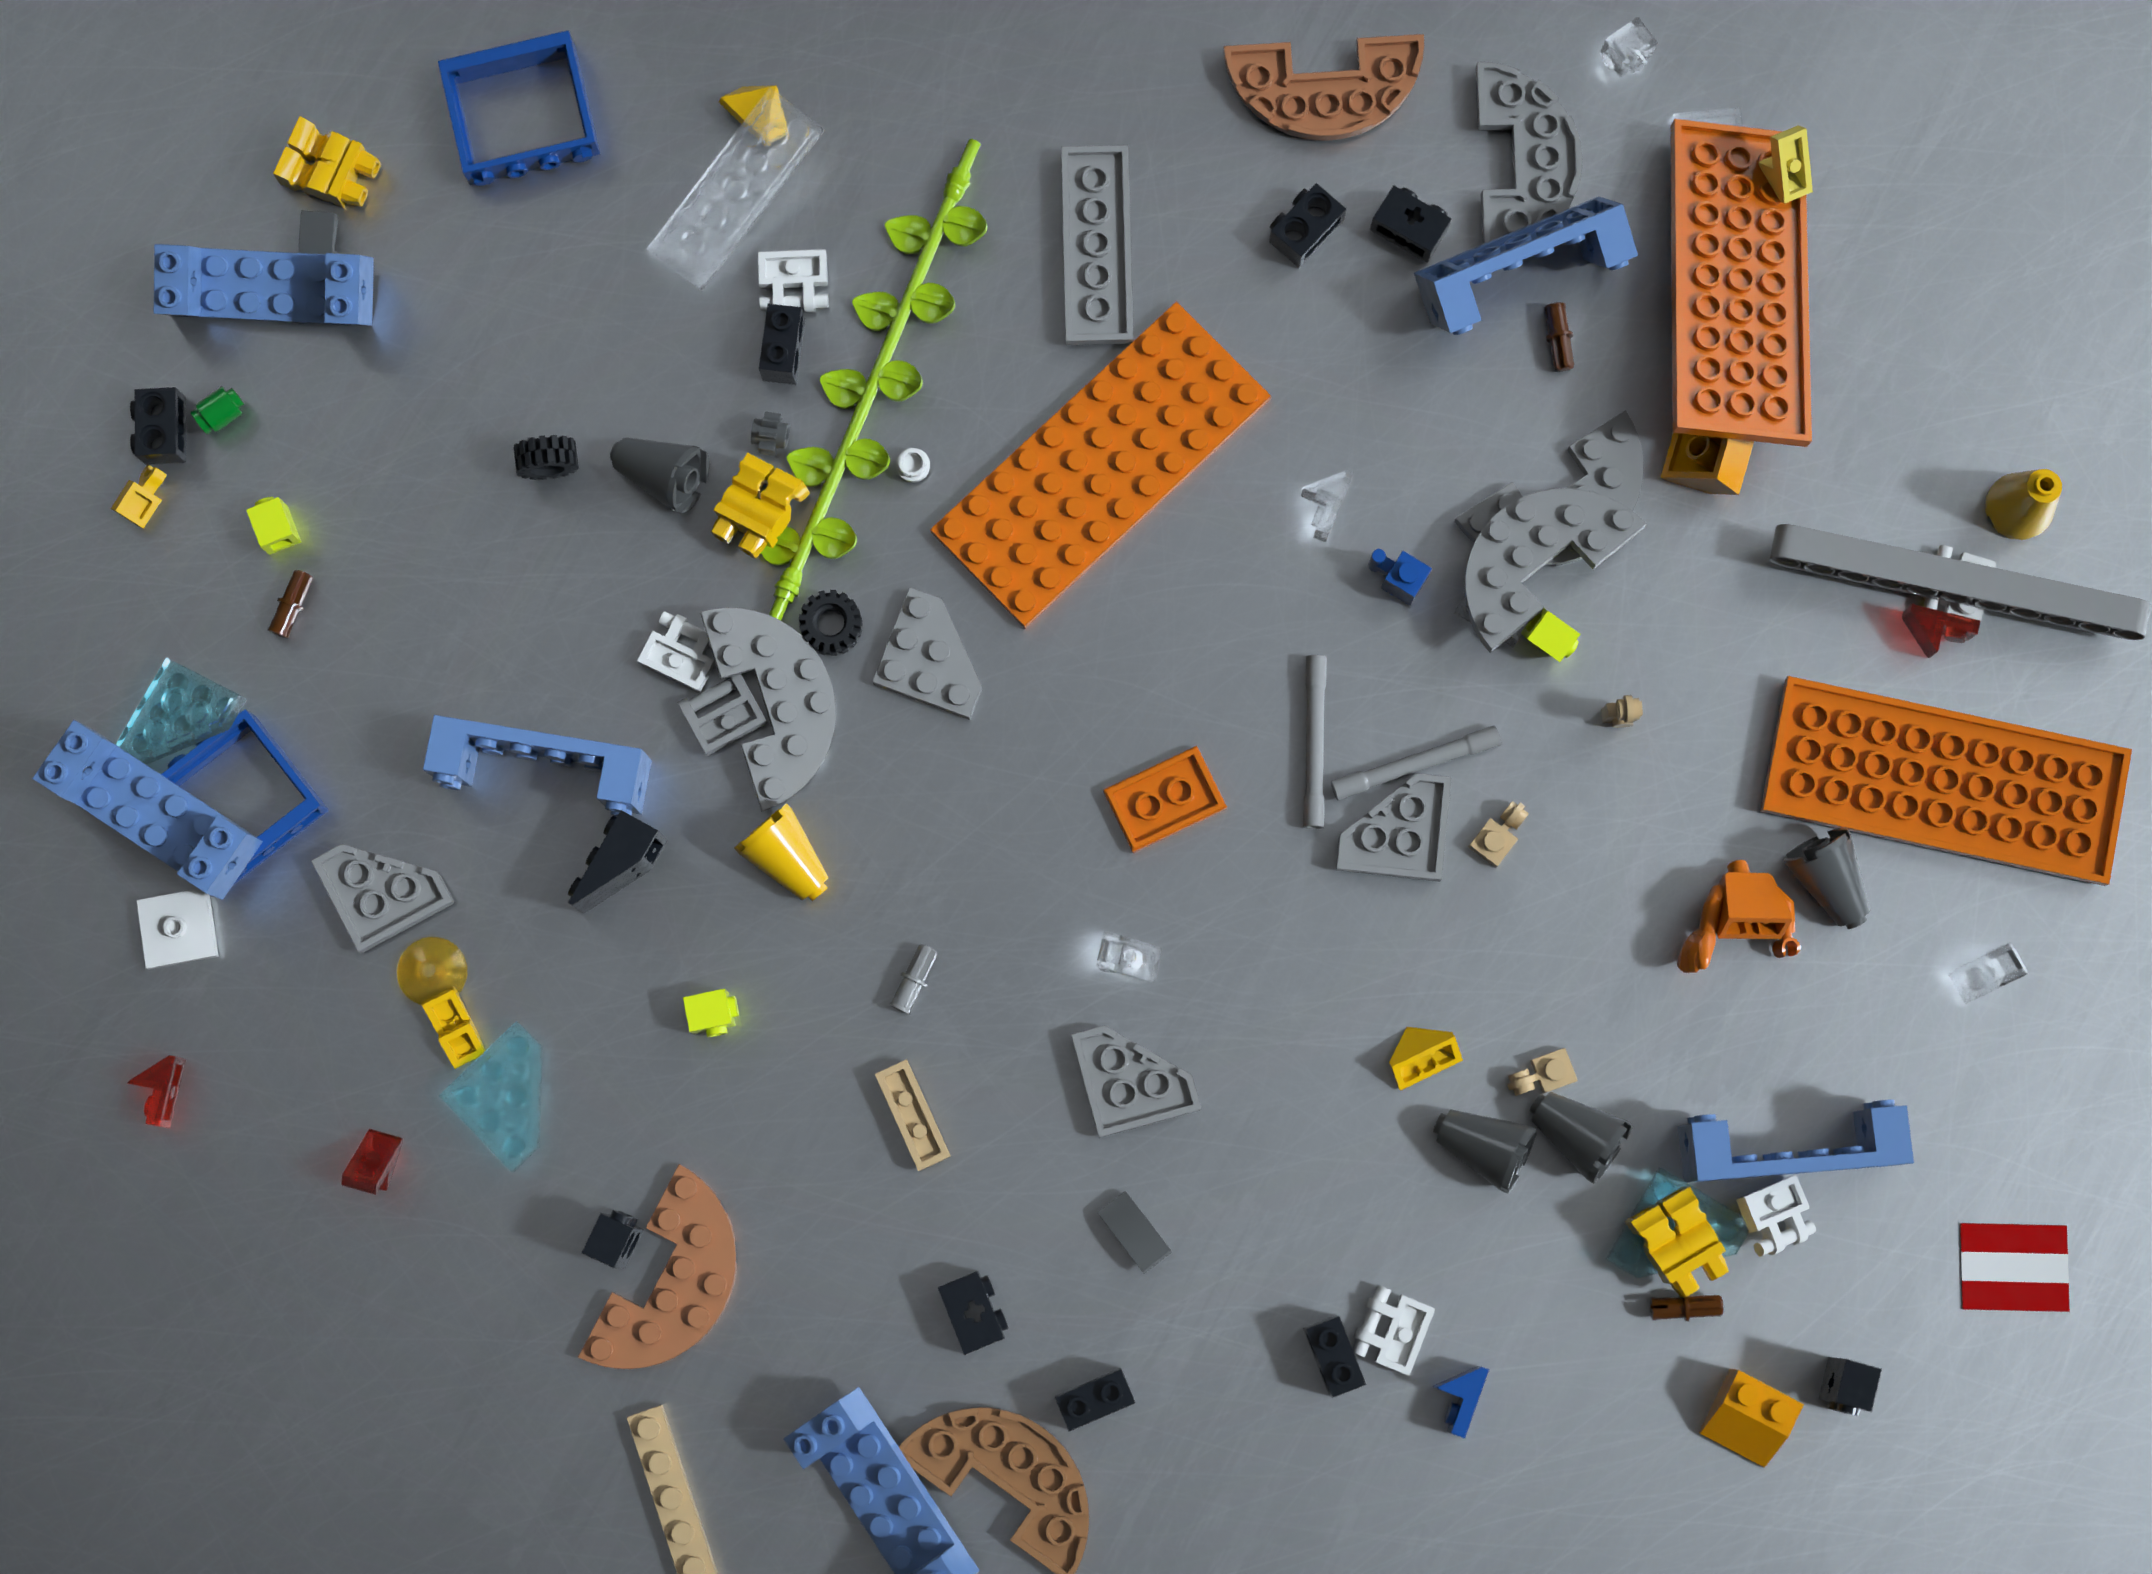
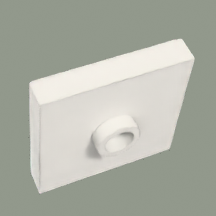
[136,888,219,970]

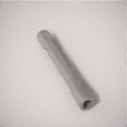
[1303,655,1327,829]
[1331,725,1501,801]

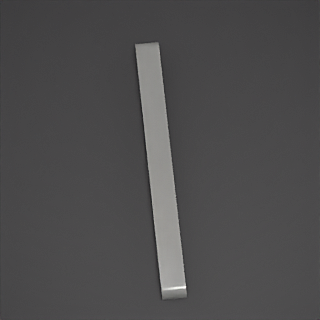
[1770,524,2151,640]

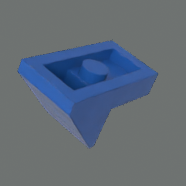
[1433,1366,1489,1438]

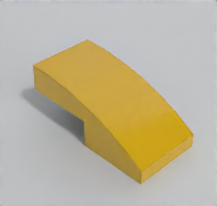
[422,986,486,1069]

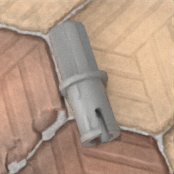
[889,944,937,1015]

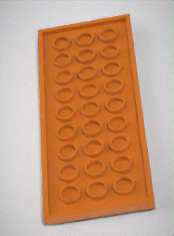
[1670,119,1812,447]
[930,301,1271,629]
[1760,676,2132,886]

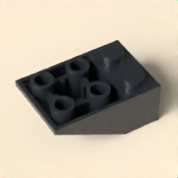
[568,810,668,913]

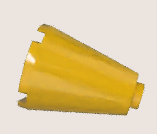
[1985,469,2062,540]
[734,803,828,901]

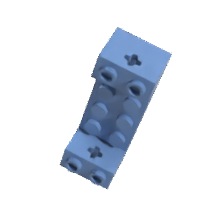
[1414,197,1638,335]
[154,244,374,326]
[423,715,652,816]
[32,720,263,900]
[1677,1099,1914,1183]
[783,1387,980,1574]

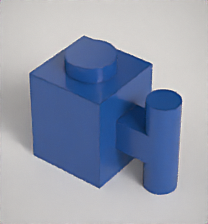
[1368,549,1432,606]

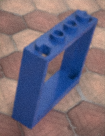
[438,30,600,186]
[161,709,329,885]

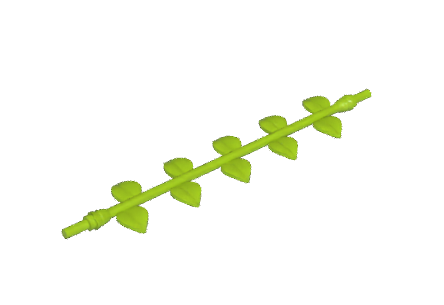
[761,139,988,620]

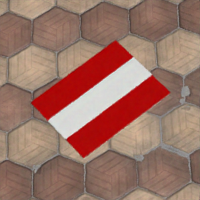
[1960,1223,2070,1312]

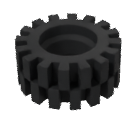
[513,435,579,480]
[799,590,863,656]

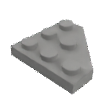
[873,587,982,720]
[1336,773,1451,882]
[311,844,455,953]
[1071,1025,1202,1138]

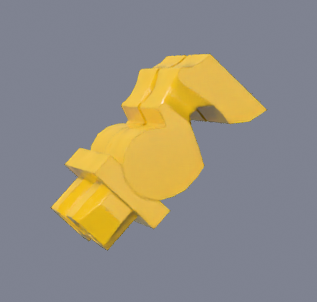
[273,116,381,208]
[711,452,810,559]
[1624,1187,1729,1298]

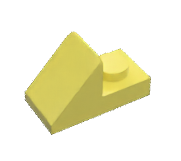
[1759,125,1813,204]

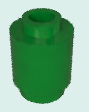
[190,386,244,435]

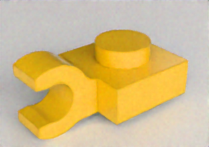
[110,464,167,529]

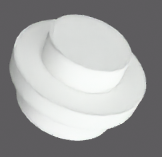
[896,448,930,482]

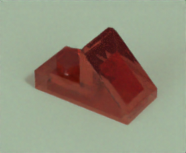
[1902,604,1980,658]
[127,1055,186,1128]
[341,1129,403,1195]

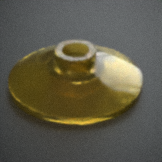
[397,937,468,1005]

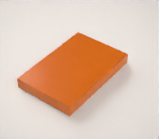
[1103,746,1227,853]

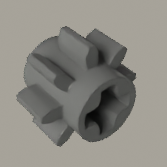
[751,411,790,456]

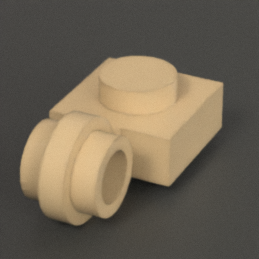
[1601,695,1643,728]
[1468,801,1529,868]
[1507,1048,1578,1096]

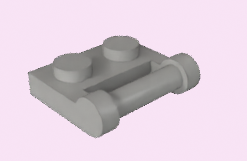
[677,674,768,756]

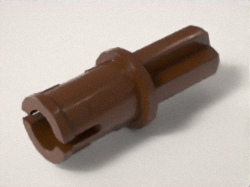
[1544,302,1574,372]
[267,570,313,639]
[1650,1295,1724,1322]

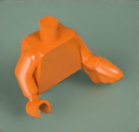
[1677,860,1801,973]

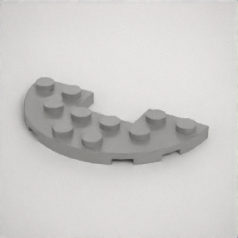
[1475,62,1582,244]
[1454,410,1643,566]
[1464,488,1646,653]
[700,608,836,812]

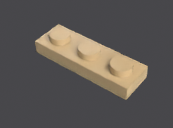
[875,1059,951,1171]

